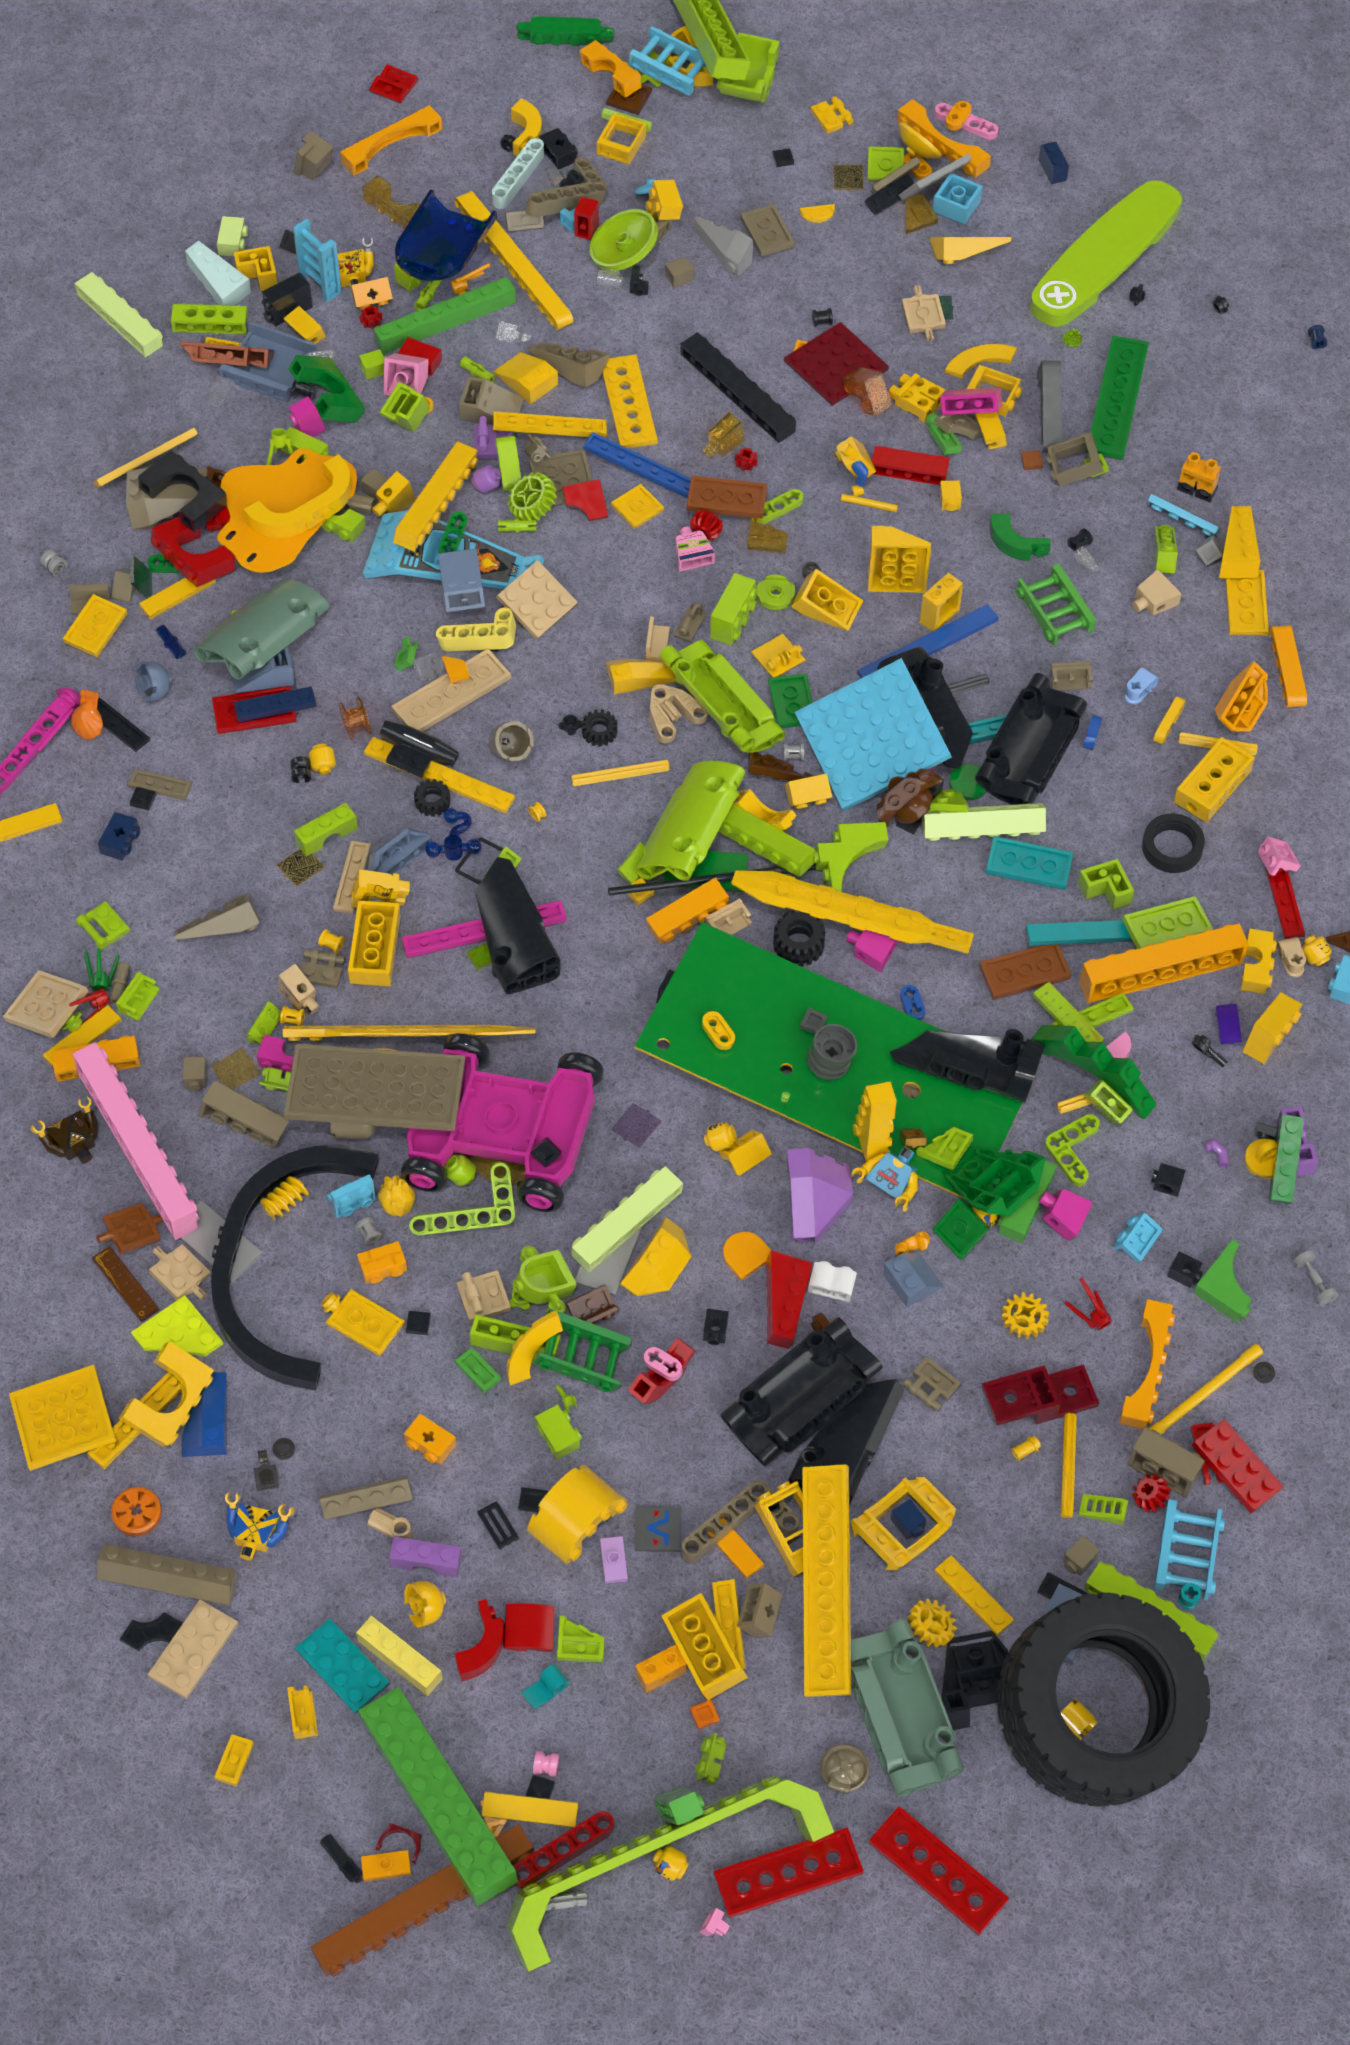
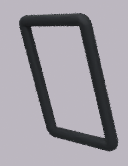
[455,837,503,885]

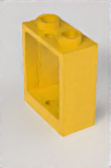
[596,113,646,165]
[967,365,1022,417]
[920,572,963,632]

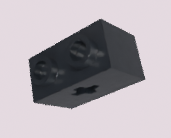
[540,128,578,170]

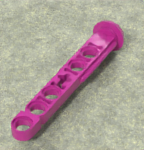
[0,687,81,796]

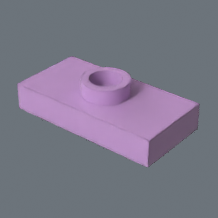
[600,1536,628,1584]

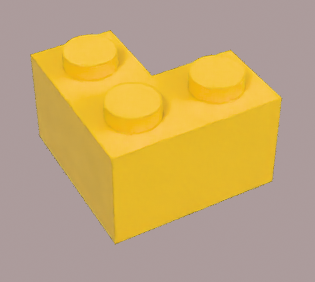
[645,180,683,220]
[233,246,278,291]

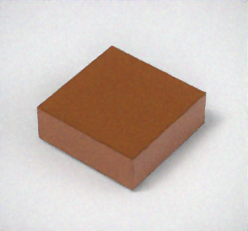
[1021,450,1043,470]

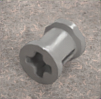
[784,743,804,761]
[355,1217,382,1246]

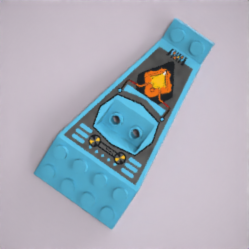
[362,510,544,590]

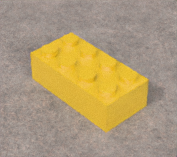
[348,900,401,987]
[661,1593,748,1700]

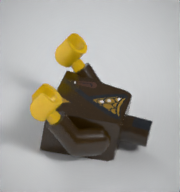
[31,1096,98,1163]

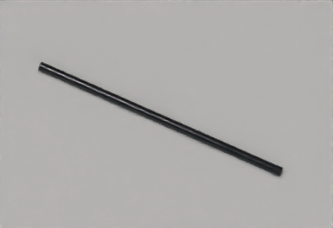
[608,863,816,896]

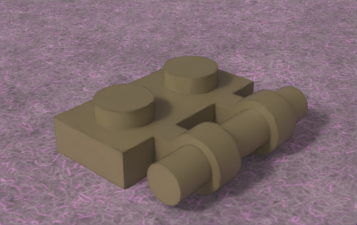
[300,949,346,989]
[903,1357,961,1412]

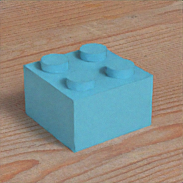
[933,173,983,225]

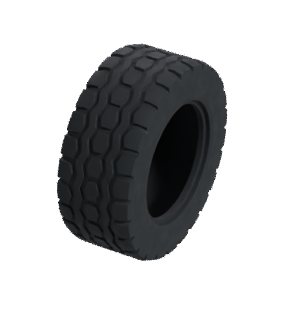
[997,1593,1210,1807]

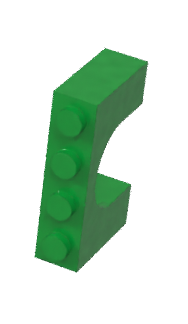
[288,355,366,422]

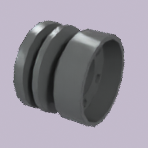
[807,1024,857,1080]

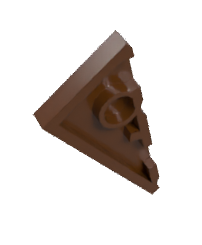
[748,752,813,781]

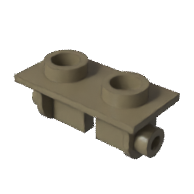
[524,433,550,462]
[673,602,707,642]

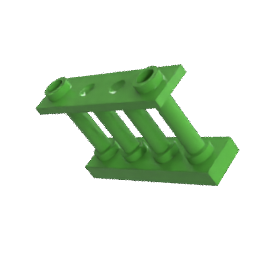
[1016,563,1096,646]

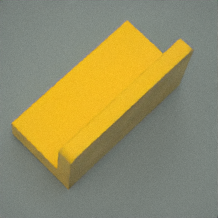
[719,1129,772,1176]

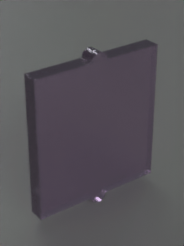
[611,1103,661,1148]

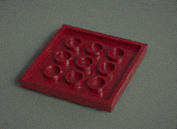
[784,322,889,406]

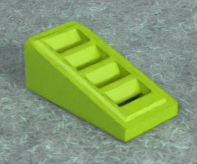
[1078,1494,1128,1526]

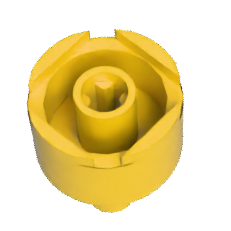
[1061,1698,1098,1740]

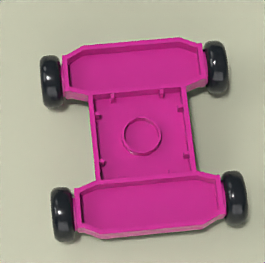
[401,1033,604,1213]

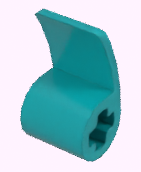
[521,1664,570,1709]

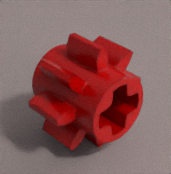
[359,306,383,329]
[735,448,758,472]

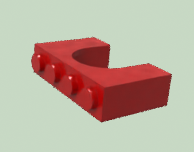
[150,516,235,587]

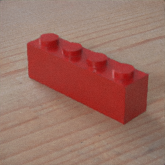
[872,446,950,485]

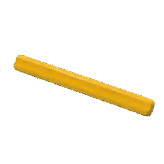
[571,759,670,786]
[1061,1413,1077,1518]

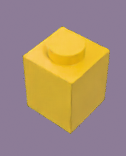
[940,480,962,511]

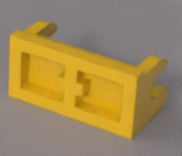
[284,306,326,343]
[975,412,1007,449]
[287,1685,318,1739]

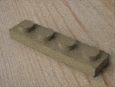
[319,1476,413,1520]

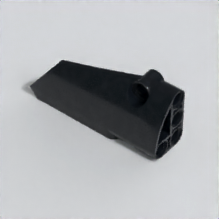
[877,647,973,769]

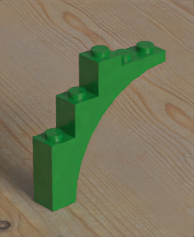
[1031,1025,1157,1119]

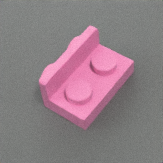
[1258,836,1301,876]

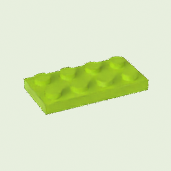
[1122,896,1213,949]

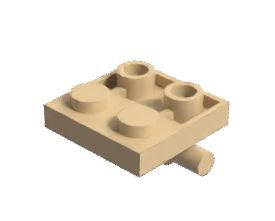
[456,1270,511,1324]

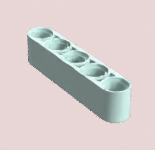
[492,138,544,209]

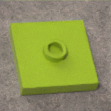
[867,146,904,182]

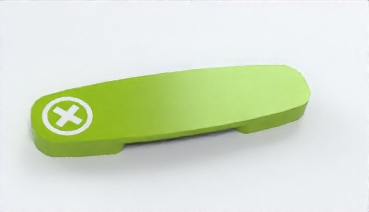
[1030,180,1182,327]

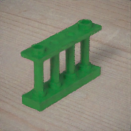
[532,1309,632,1392]

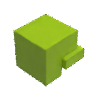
[379,382,430,432]

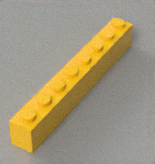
[393,441,479,551]

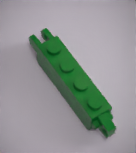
[516,16,614,46]

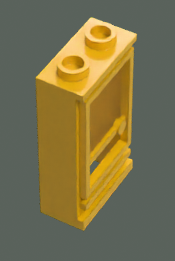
[754,1481,803,1578]

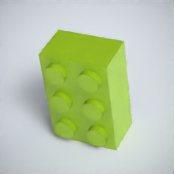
[710,573,758,646]

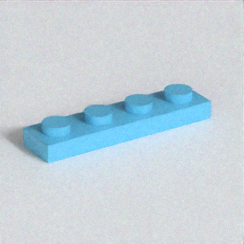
[1148,494,1221,537]

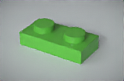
[455,1347,501,1394]

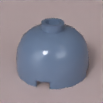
[135,662,171,702]

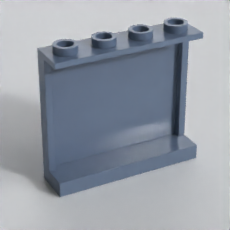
[219,321,317,403]

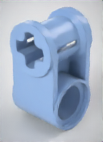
[1125,667,1159,704]

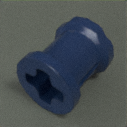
[1308,325,1327,349]

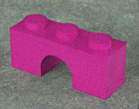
[256,1035,294,1075]

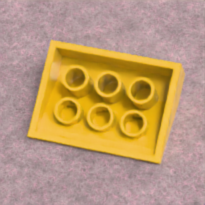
[868,526,931,593]

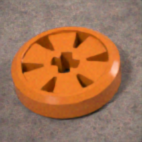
[111,1487,162,1537]

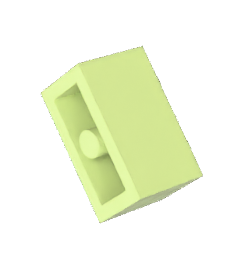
[217,216,248,256]

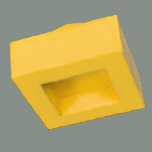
[627,878,654,906]

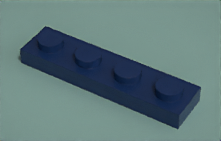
[234,686,316,722]

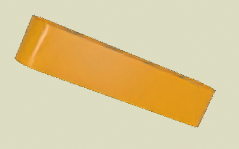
[1270,625,1307,708]

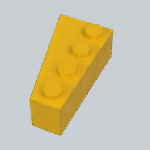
[853,1082,897,1162]

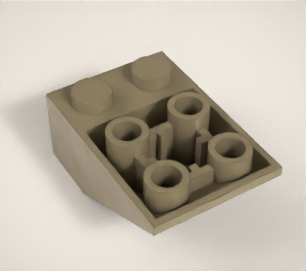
[459,376,524,425]

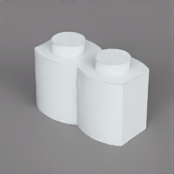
[808,1261,857,1302]

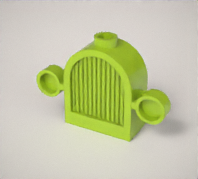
[512,1246,577,1313]

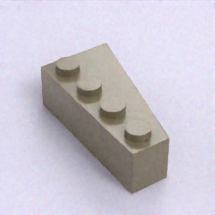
[198,1080,289,1148]

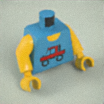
[851,1146,918,1212]

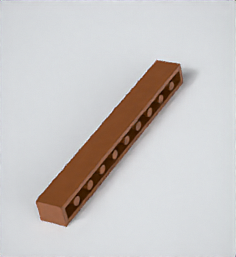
[311,1824,534,1977]

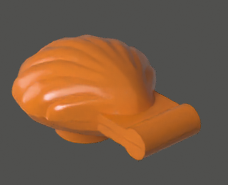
[71,689,103,740]

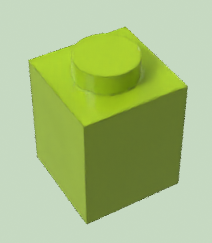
[359,349,387,380]

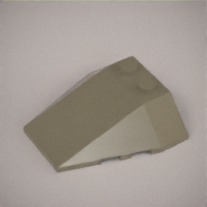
[126,465,207,530]

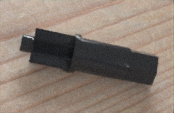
[320,1834,362,1884]

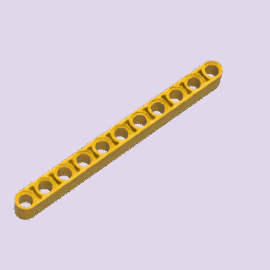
[454,191,573,331]

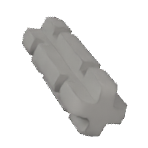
[545,1891,587,1911]

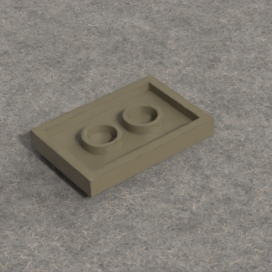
[740,204,795,257]

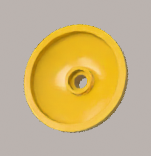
[898,121,942,159]

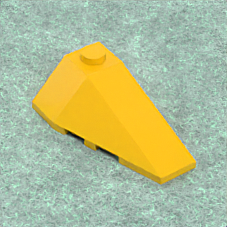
[930,237,1011,264]

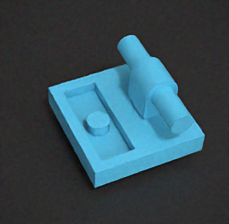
[326,1175,376,1218]

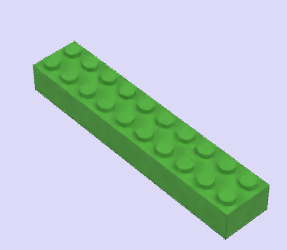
[358,1687,518,1907]

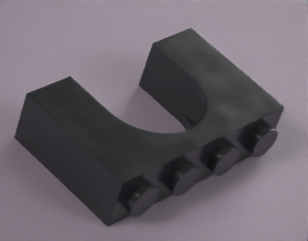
[138,450,227,532]

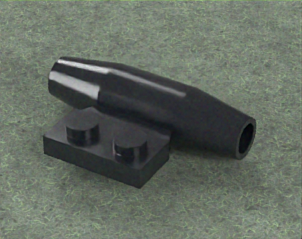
[380,720,459,778]

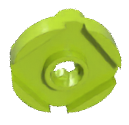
[756,574,795,610]

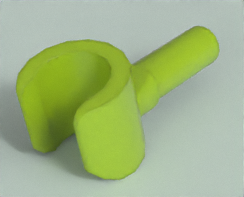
[555,1385,578,1413]

